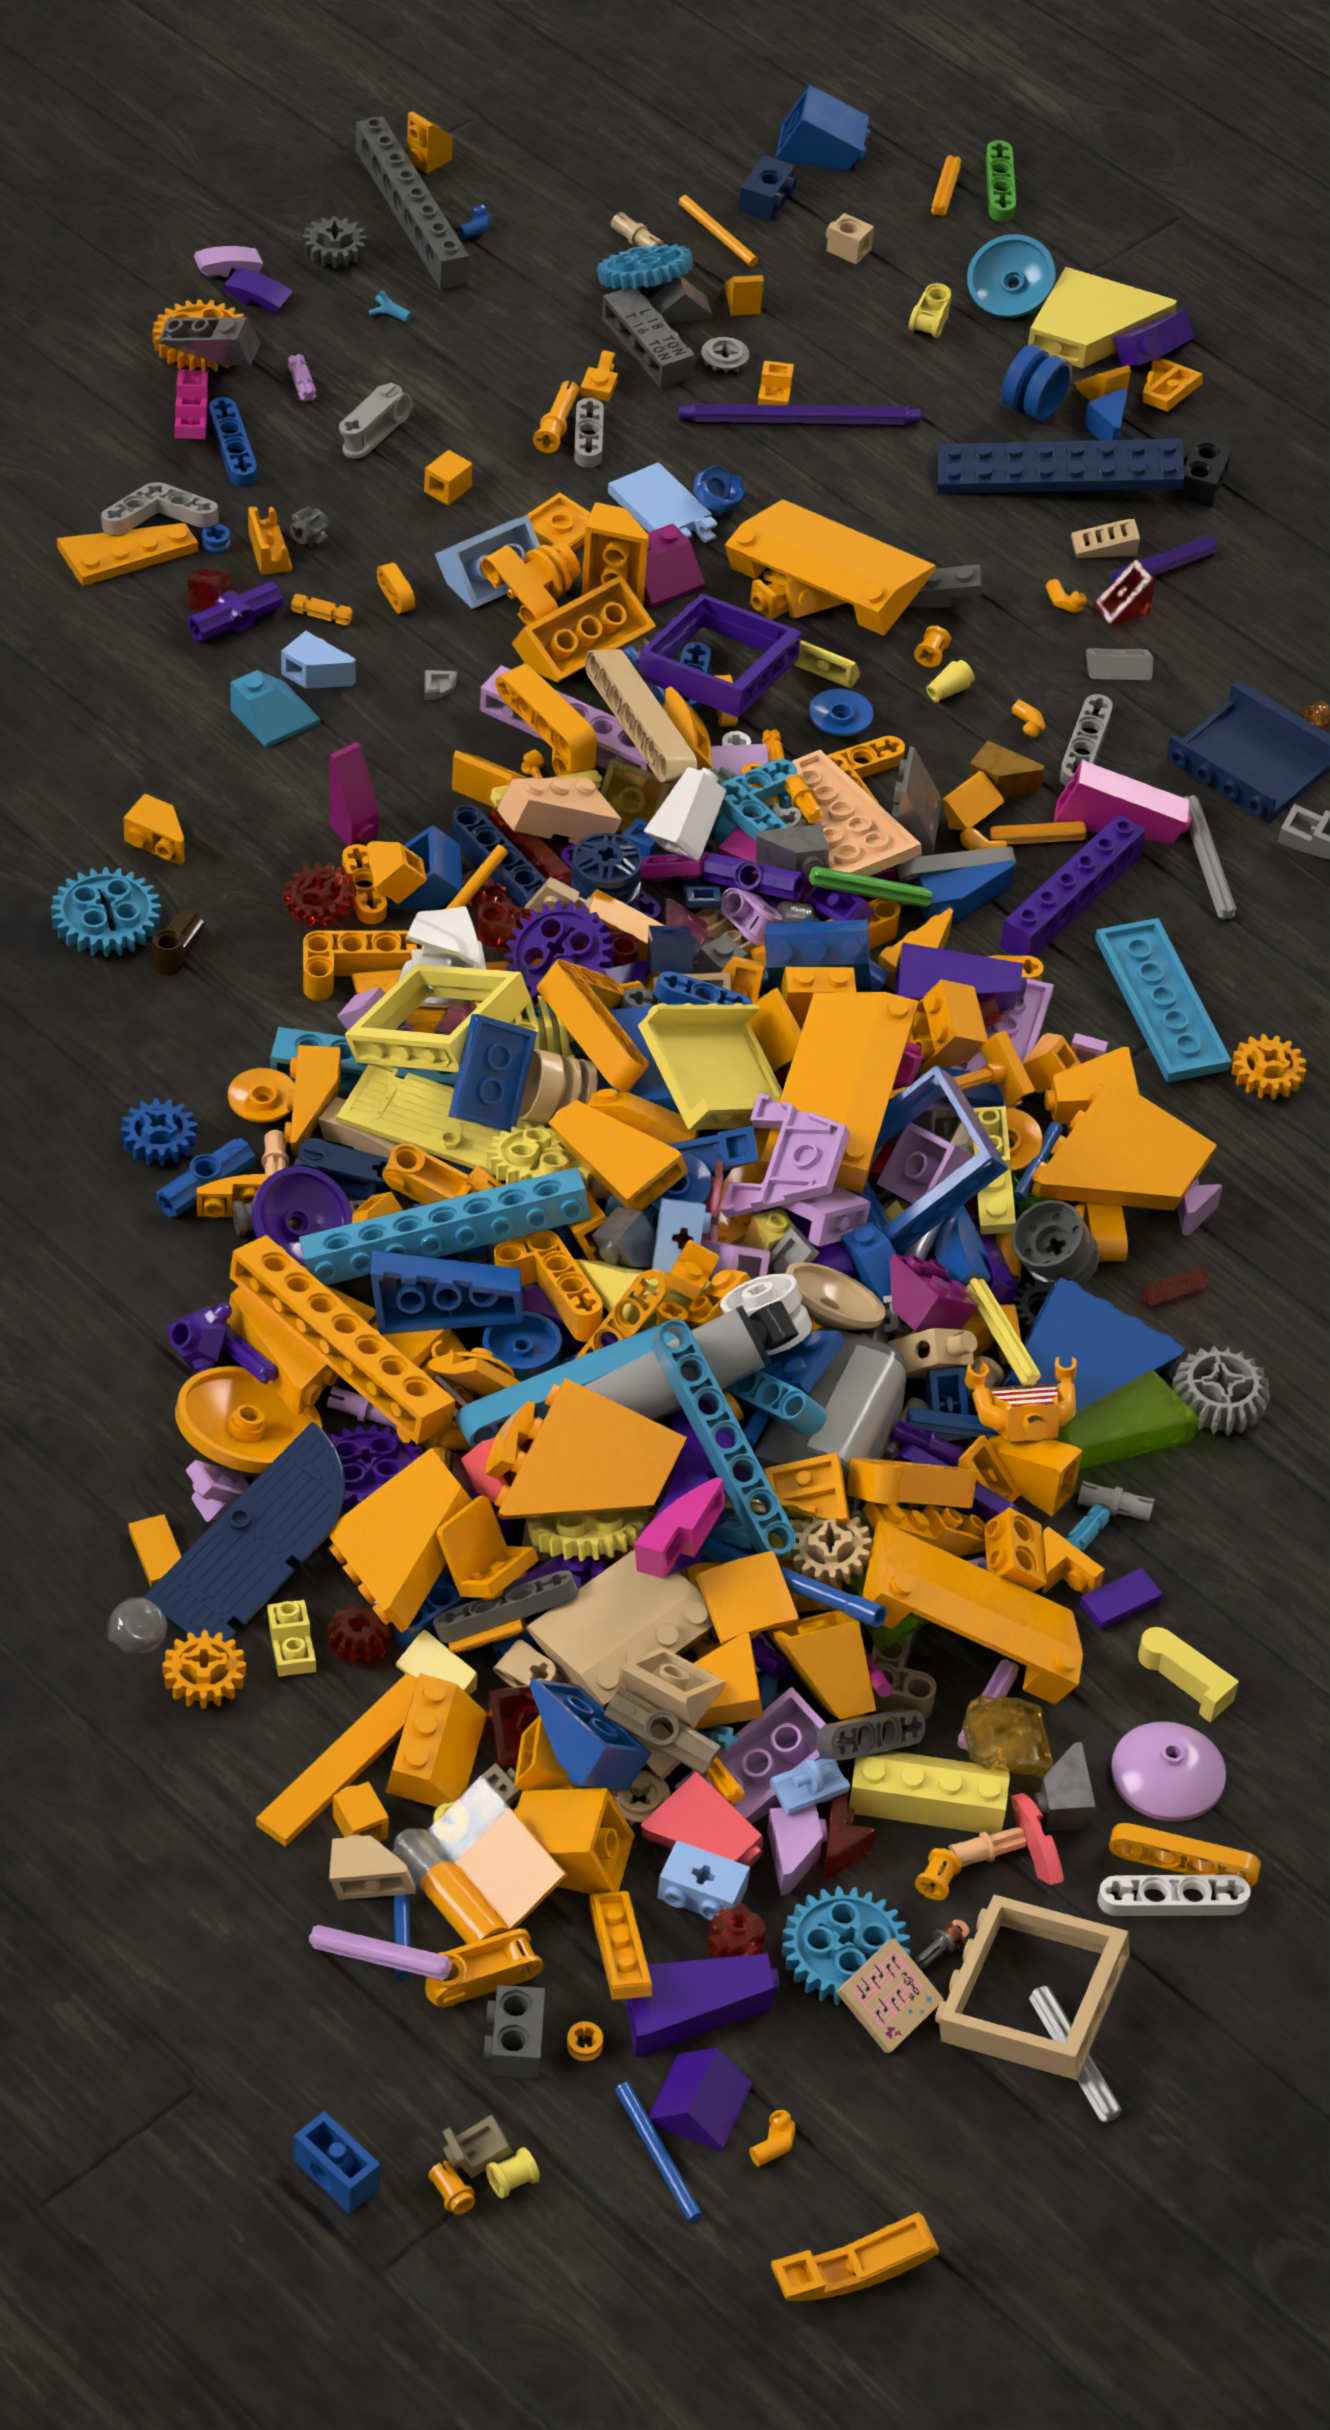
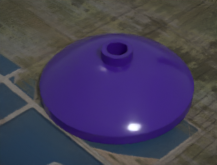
[252,1166,353,1269]

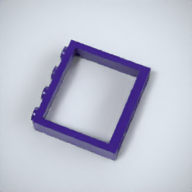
[636,594,802,718]

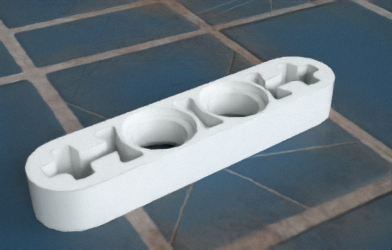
[1097,1875,1251,1916]

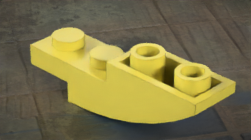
[972,1106,1016,1235]

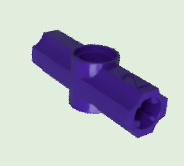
[187,581,283,642]
[702,853,806,902]

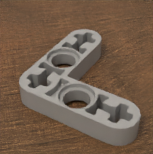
[101,482,219,535]

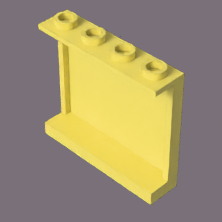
[638,1003,783,1130]

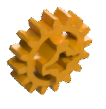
[1231,1034,1306,1100]
[163,1630,246,1709]

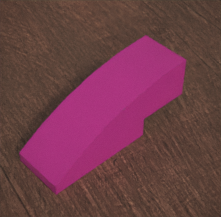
[634,1477,725,1579]

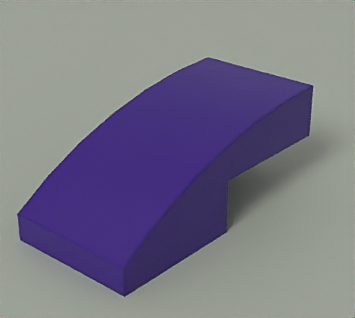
[222,268,293,315]

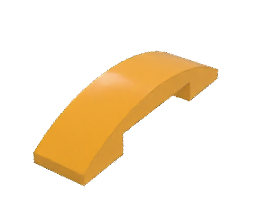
[771,2215,939,2301]

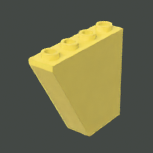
[1028,267,1177,368]

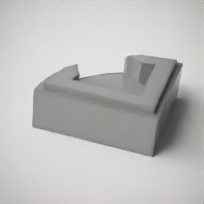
[424,670,457,700]

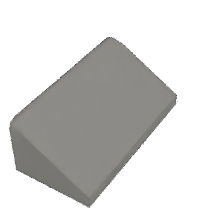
[1086,648,1153,680]

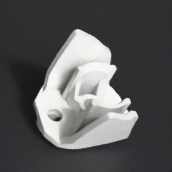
[399,907,486,1008]

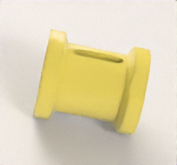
[486,2147,540,2199]

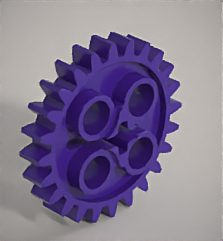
[504,900,615,1007]
[329,1425,423,1513]

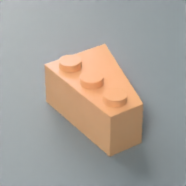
[497,777,622,844]

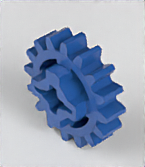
[121,1098,197,1166]

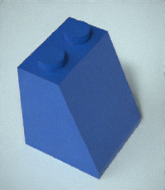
[775,85,870,171]

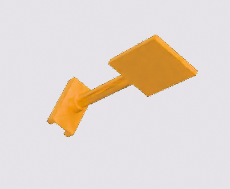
[888,1030,1035,1108]

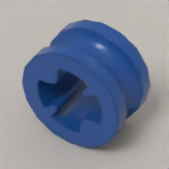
[202,524,230,554]

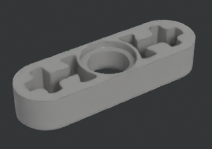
[574,398,604,468]

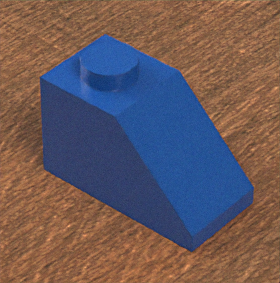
[841,1221,896,1306]

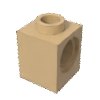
[826,213,874,264]

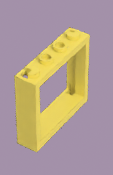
[345,964,532,1072]

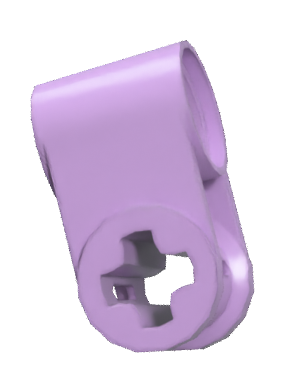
[720,888,783,946]

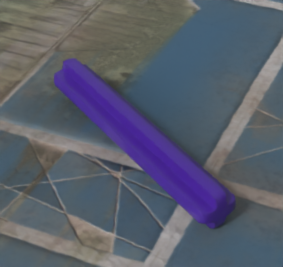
[1111,536,1218,589]

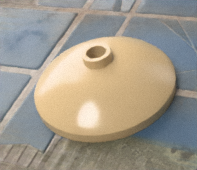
[785,1262,886,1330]

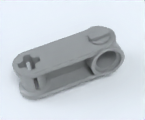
[339,383,412,459]

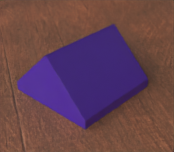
[649,2048,752,2152]

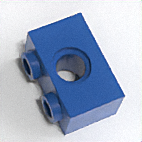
[294,2111,380,2214]

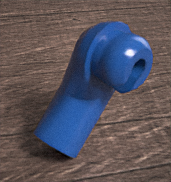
[458,204,491,240]

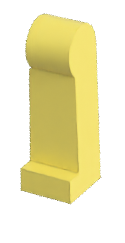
[1138,1627,1239,1723]

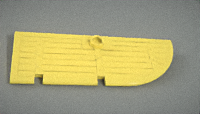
[336,1064,538,1177]

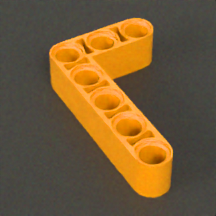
[536,959,650,1092]

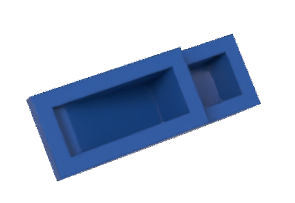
[935,1205,991,1286]

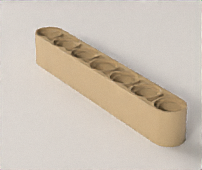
[585,649,697,782]

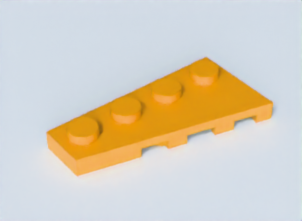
[57,523,198,586]

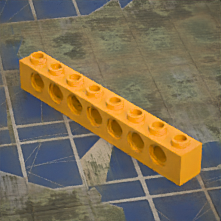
[229,1235,456,1444]

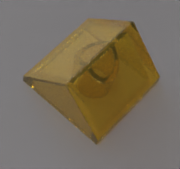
[600,759,673,833]

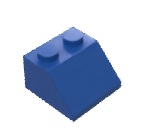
[386,825,462,909]

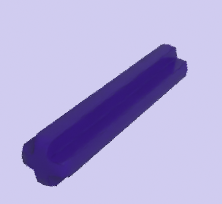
[223,1326,278,1384]

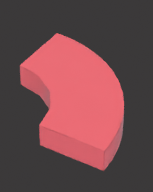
[1011,1793,1064,1885]

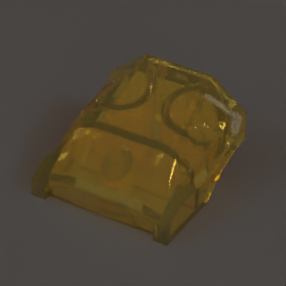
[962,1695,1054,1777]

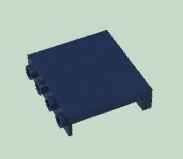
[1166,680,1330,823]

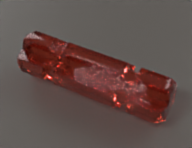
[1142,1267,1209,1306]

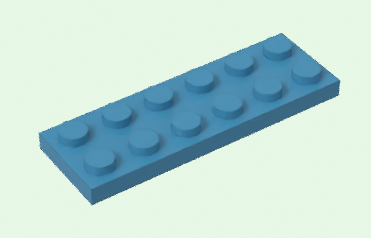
[1095,918,1232,1083]

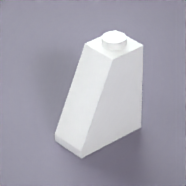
[644,767,726,861]

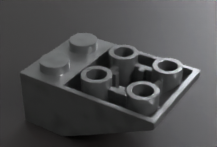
[891,746,942,857]

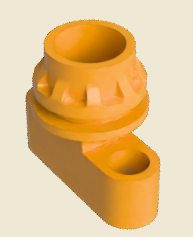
[481,542,581,626]

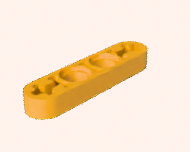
[574,1268,671,1360]
[1109,1823,1261,1887]

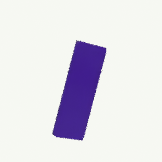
[803,886,875,921]

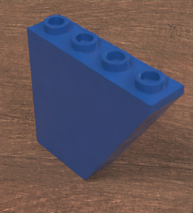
[1001,1277,1185,1428]

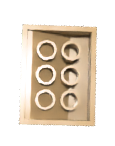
[526,1549,715,1710]

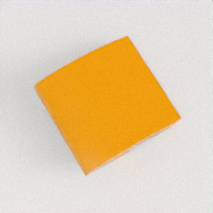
[428,1352,521,1398]
[696,1551,799,1645]

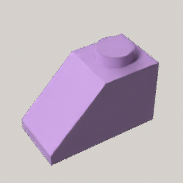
[767,1804,828,1895]

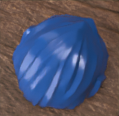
[694,465,746,517]

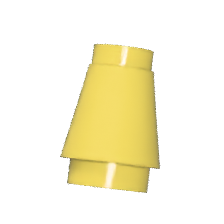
[926,660,975,702]

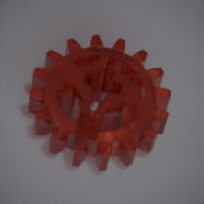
[283,862,357,927]

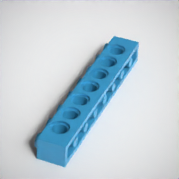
[299,1167,592,1286]

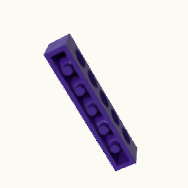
[1000,814,1146,957]

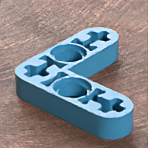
[720,759,797,841]

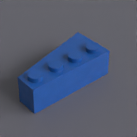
[370,1251,524,1335]

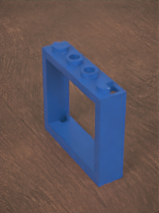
[851,1065,1008,1255]

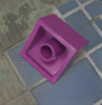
[644,523,705,608]

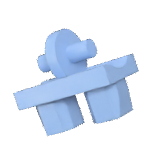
[770,1758,850,1815]

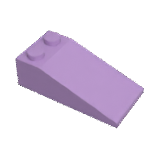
[675,1687,843,1824]

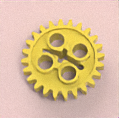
[487,1123,597,1188]
[527,1509,649,1561]

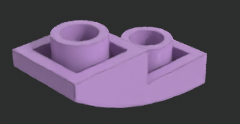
[194,246,263,278]

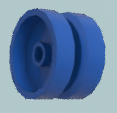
[1001,344,1072,422]
[482,1311,562,1382]

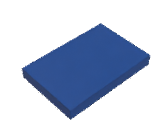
[448,1014,537,1133]

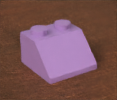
[876,1122,974,1204]

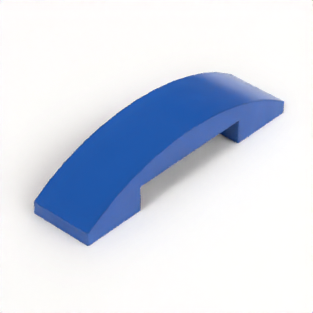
[667,1126,759,1174]

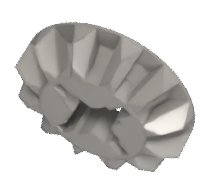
[701,337,749,373]

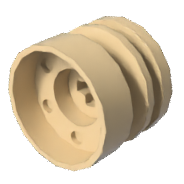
[518,1048,598,1125]

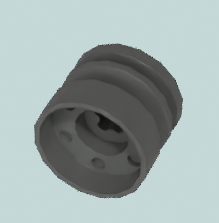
[1011,1200,1100,1286]

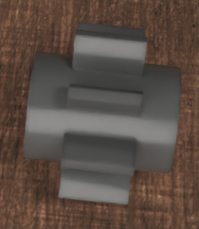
[290,506,329,547]

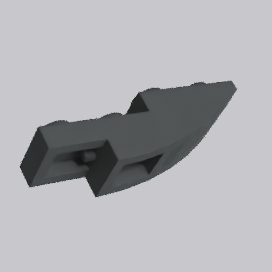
[907,564,982,608]

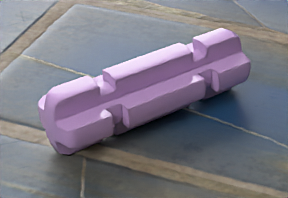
[288,354,316,402]

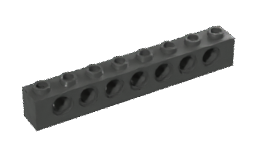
[355,116,469,290]

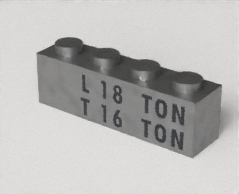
[602,287,695,389]

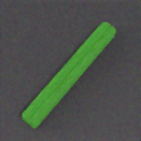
[809,866,932,908]

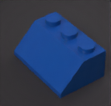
[765,920,871,991]

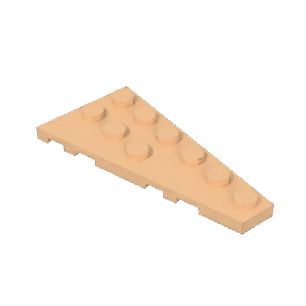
[792,750,922,876]

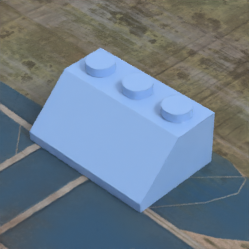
[435,515,540,609]

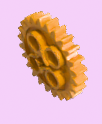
[152,299,244,372]

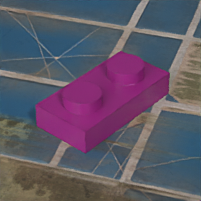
[641,852,710,882]

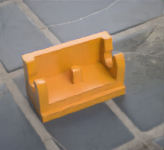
[248,506,292,575]

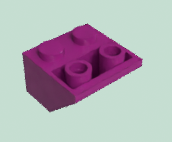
[890,1254,979,1332]

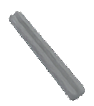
[1030,1986,1121,2123]

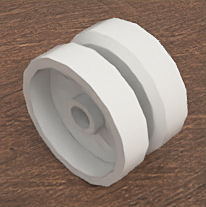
[720,1274,813,1356]

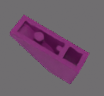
[329,742,379,846]

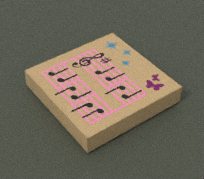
[836,1938,944,2053]

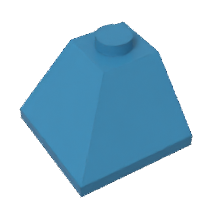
[230,670,320,748]

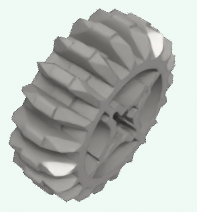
[1172,1346,1270,1436]

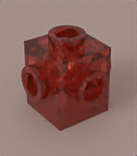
[707,1903,766,1958]

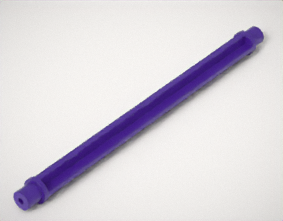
[678,404,921,425]

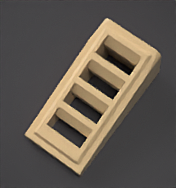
[1071,519,1140,558]

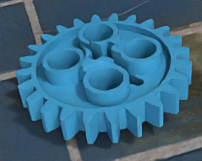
[597,244,694,289]
[51,867,161,957]
[781,1886,910,2005]

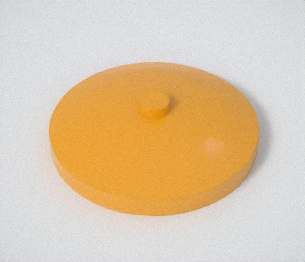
[175,1366,322,1474]

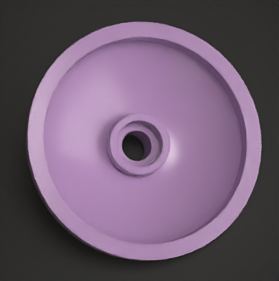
[1111,1722,1226,1821]

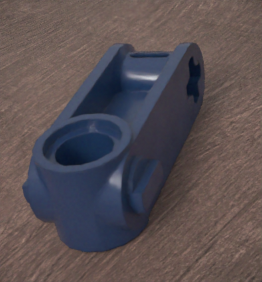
[294,1138,396,1200]

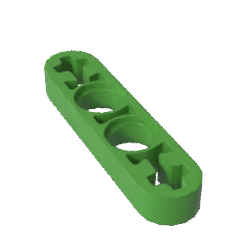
[985,140,1016,222]

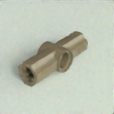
[603,1687,721,1776]

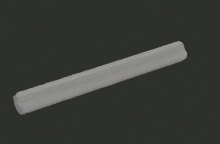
[1183,795,1236,920]

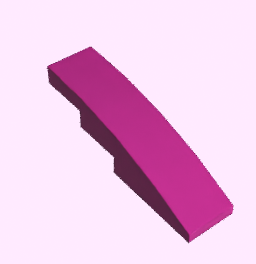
[174,369,209,439]

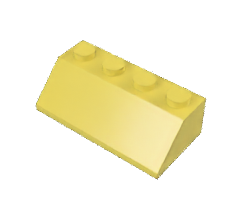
[848,1750,1010,1835]

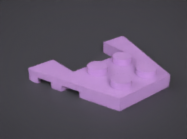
[720,1093,850,1217]

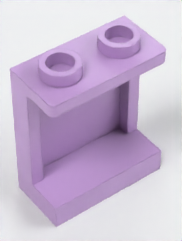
[755,1181,871,1246]

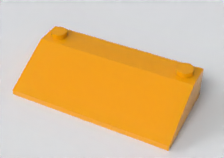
[725,499,937,636]
[760,992,919,1193]
[862,1521,1083,1705]

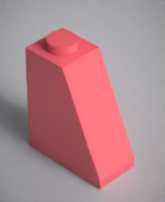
[640,1771,764,1867]

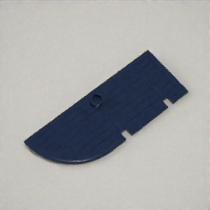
[143,1421,345,1643]

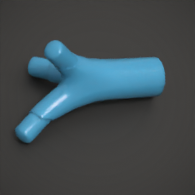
[369,290,412,323]

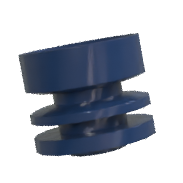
[571,833,643,910]

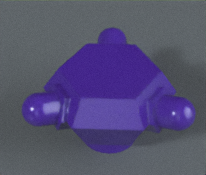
[167,1303,232,1373]

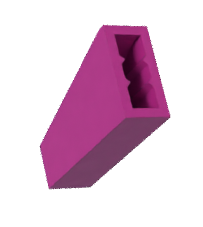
[1054,760,1192,844]

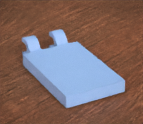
[608,462,717,543]

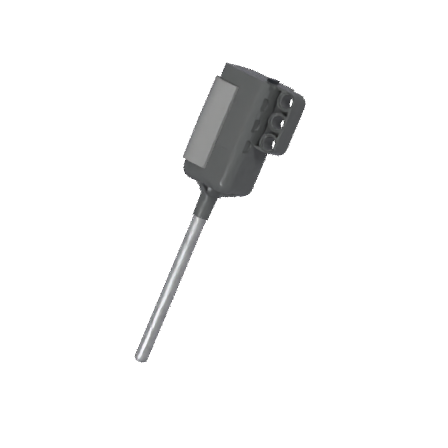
[738,1143,974,1521]

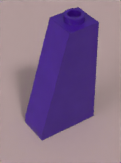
[894,942,1027,1012]
[626,1953,779,2057]

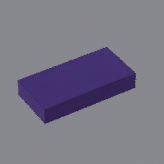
[1079,1568,1163,1631]

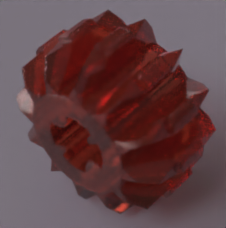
[327,1601,391,1667]

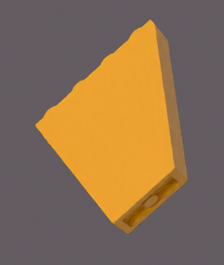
[1031,1076,1217,1211]
[227,1285,377,1416]
[494,1378,687,1520]
[328,1448,473,1633]

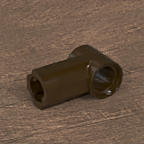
[152,909,204,975]

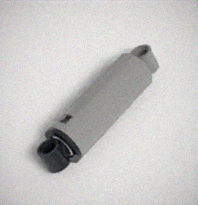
[583,1301,799,1422]

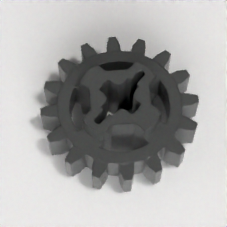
[303,216,367,268]

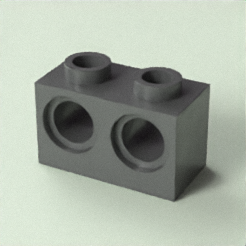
[484,1985,545,2079]

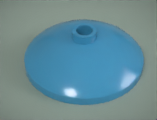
[967,234,1056,318]

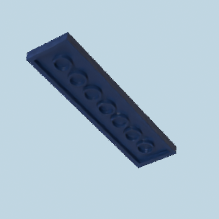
[938,438,1184,494]

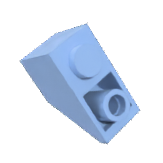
[281,631,356,689]

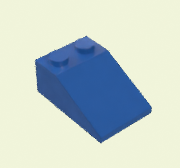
[529,1679,652,1791]

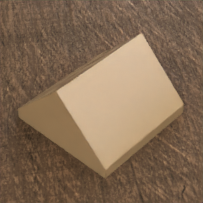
[622,1647,726,1729]

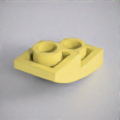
[267,1600,316,1677]

